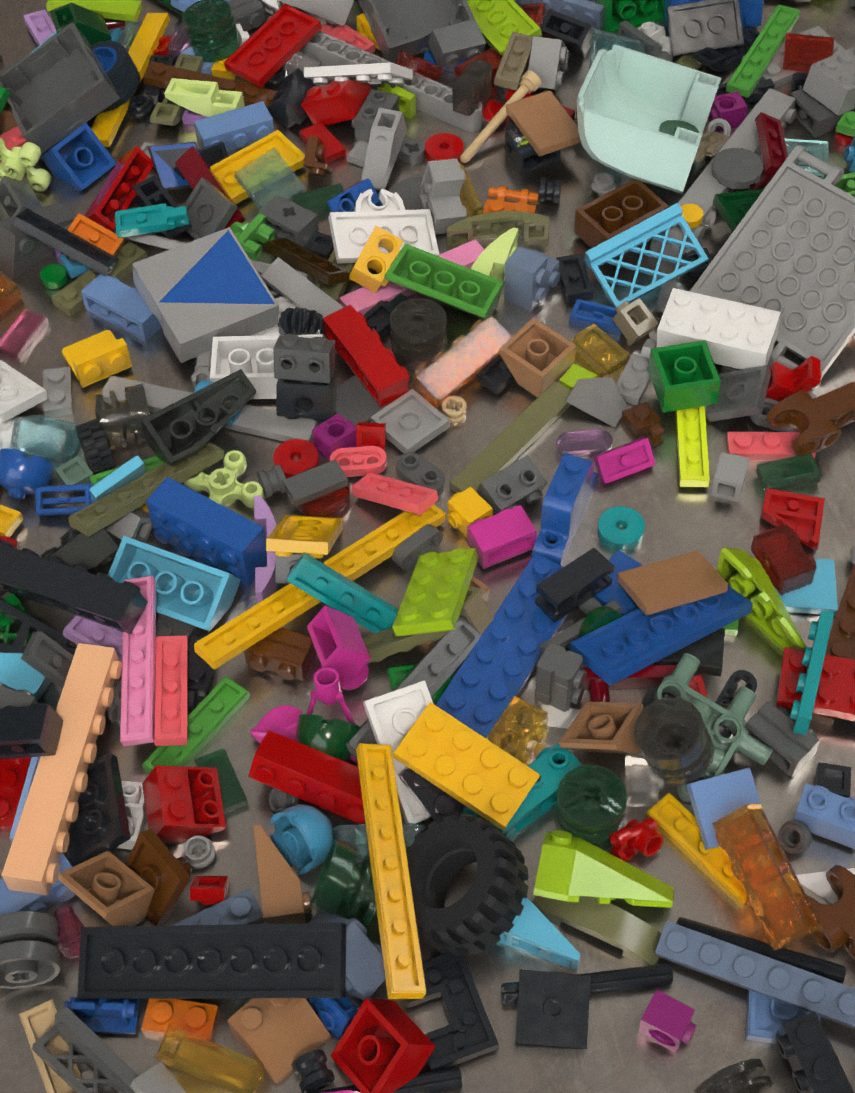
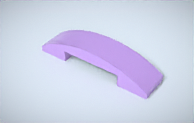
[254,495,278,604]

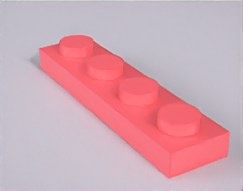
[154,636,188,746]

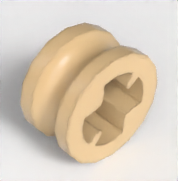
[442,396,467,424]

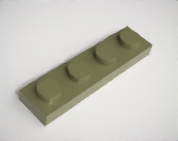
[51,240,147,317]

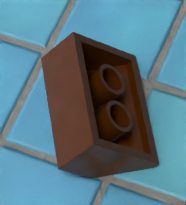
[574,179,669,247]

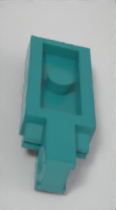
[115,203,190,238]

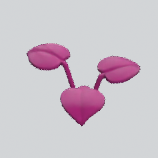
[250,664,369,763]

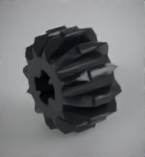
[278,307,324,335]

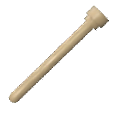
[460,70,542,163]

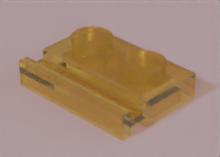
[571,324,630,378]

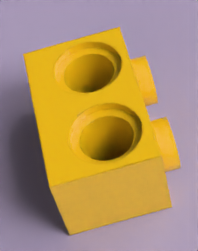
[349,226,403,293]

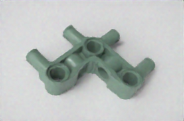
[652,653,773,804]

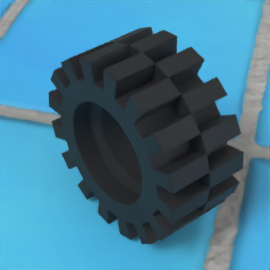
[75,419,115,474]

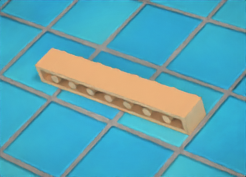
[1,643,122,895]

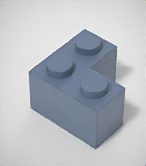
[504,246,561,312]
[309,912,385,1000]

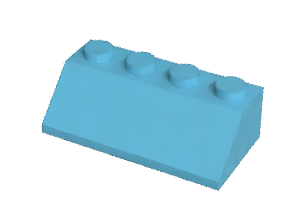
[108,535,241,632]

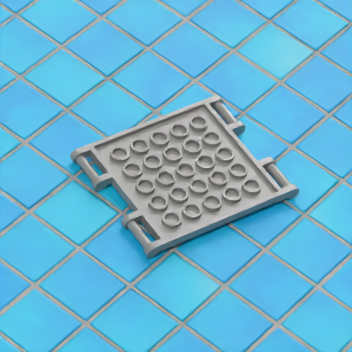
[689,145,855,390]

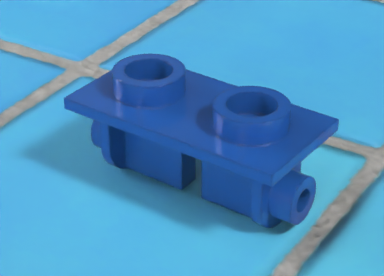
[306,996,359,1040]
[63,997,140,1034]

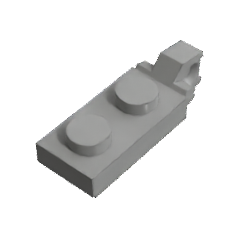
[616,338,657,405]

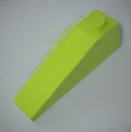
[716,547,806,652]
[533,830,674,908]

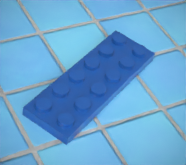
[570,586,752,686]

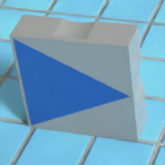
[132,227,279,363]

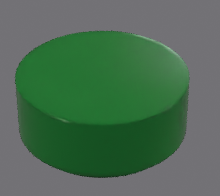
[40,264,68,289]

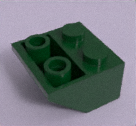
[50,3,112,45]

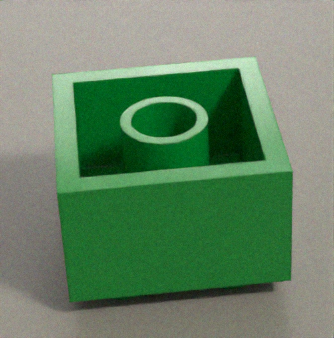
[648,340,721,413]

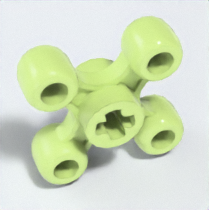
[0,138,51,192]
[183,450,265,508]

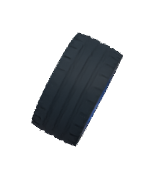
[91,41,140,115]

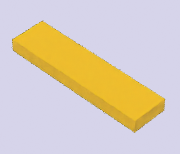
[645,793,766,909]

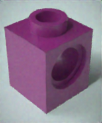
[708,91,748,132]
[312,413,356,462]
[638,989,697,1053]

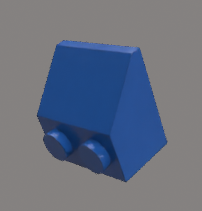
[40,123,117,192]

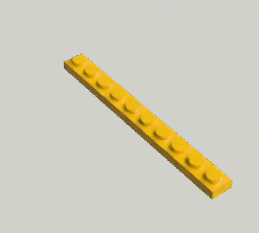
[194,504,446,670]

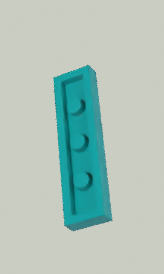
[286,552,399,633]
[790,610,834,735]

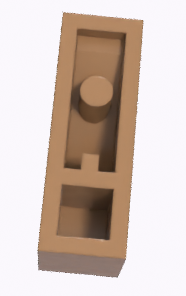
[253,824,312,924]

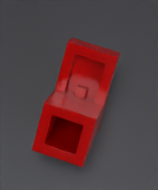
[765,356,821,402]

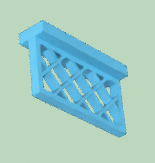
[584,203,708,308]

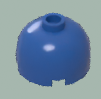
[0,448,55,499]

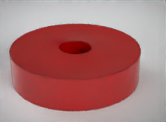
[425,133,464,163]
[273,439,319,479]

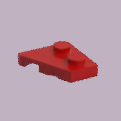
[761,488,825,550]

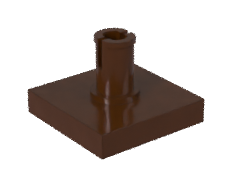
[125,829,191,926]

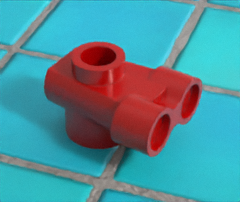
[609,817,664,862]

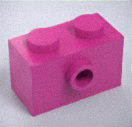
[467,505,537,569]
[306,605,371,680]

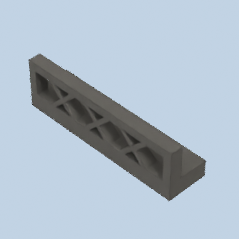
[32,1005,139,1093]

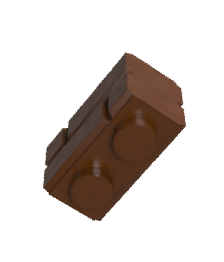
[244,628,317,680]

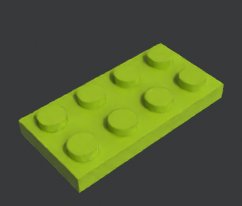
[467,0,542,58]
[392,548,479,637]

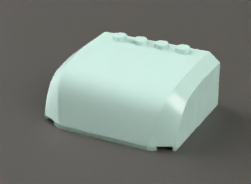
[577,45,721,194]

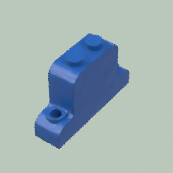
[532,453,599,566]

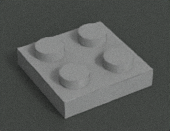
[370,389,450,454]

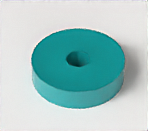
[597,506,645,551]

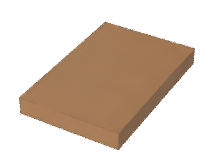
[506,90,581,157]
[617,550,728,616]

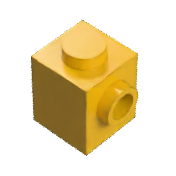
[447,486,493,537]

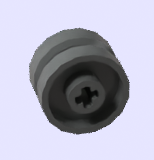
[0,911,61,989]

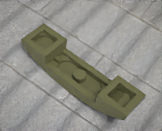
[150,53,203,126]
[446,211,550,250]
[532,896,662,966]

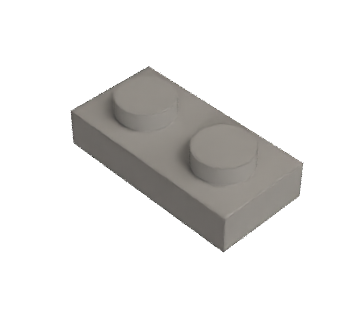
[43,367,73,418]

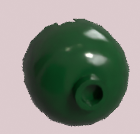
[296,714,360,761]

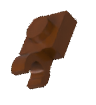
[622,402,665,447]

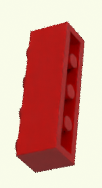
[84,146,153,231]
[323,304,410,408]
[248,730,366,826]

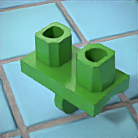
[230,213,275,260]

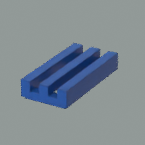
[569,299,622,336]
[35,484,94,517]

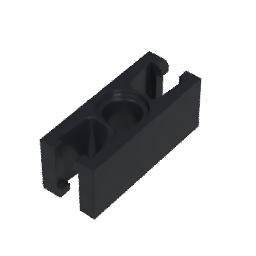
[535,548,615,622]

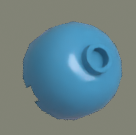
[270,804,333,874]

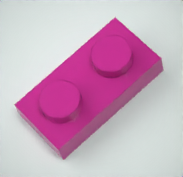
[593,437,656,484]

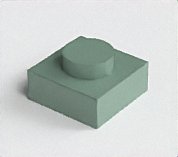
[55,455,94,494]

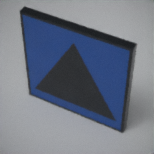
[148,142,199,191]

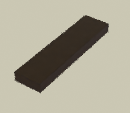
[264,238,350,285]

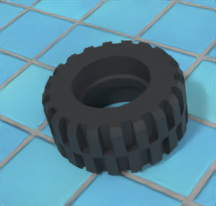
[406,814,529,956]

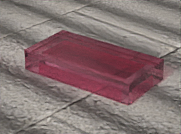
[0,310,48,360]

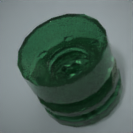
[183,0,241,62]
[555,764,628,850]
[311,838,377,927]

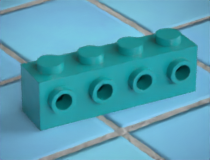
[461,743,586,840]

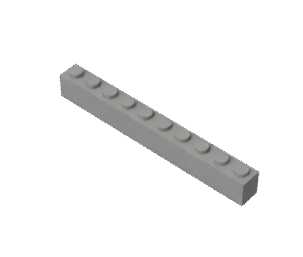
[650,88,796,265]

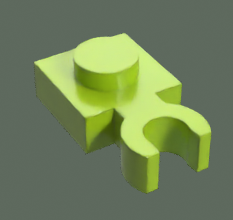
[377,83,416,119]

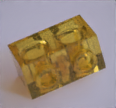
[486,696,550,766]

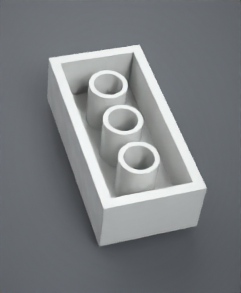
[657,288,781,370]
[210,334,323,399]

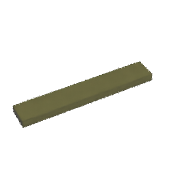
[450,381,572,493]
[68,442,225,537]

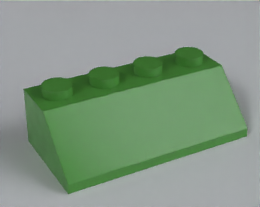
[384,243,504,321]

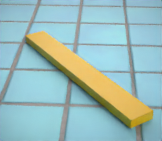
[91,13,170,147]
[356,743,426,999]

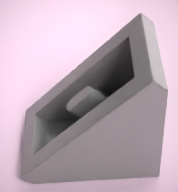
[566,377,627,428]

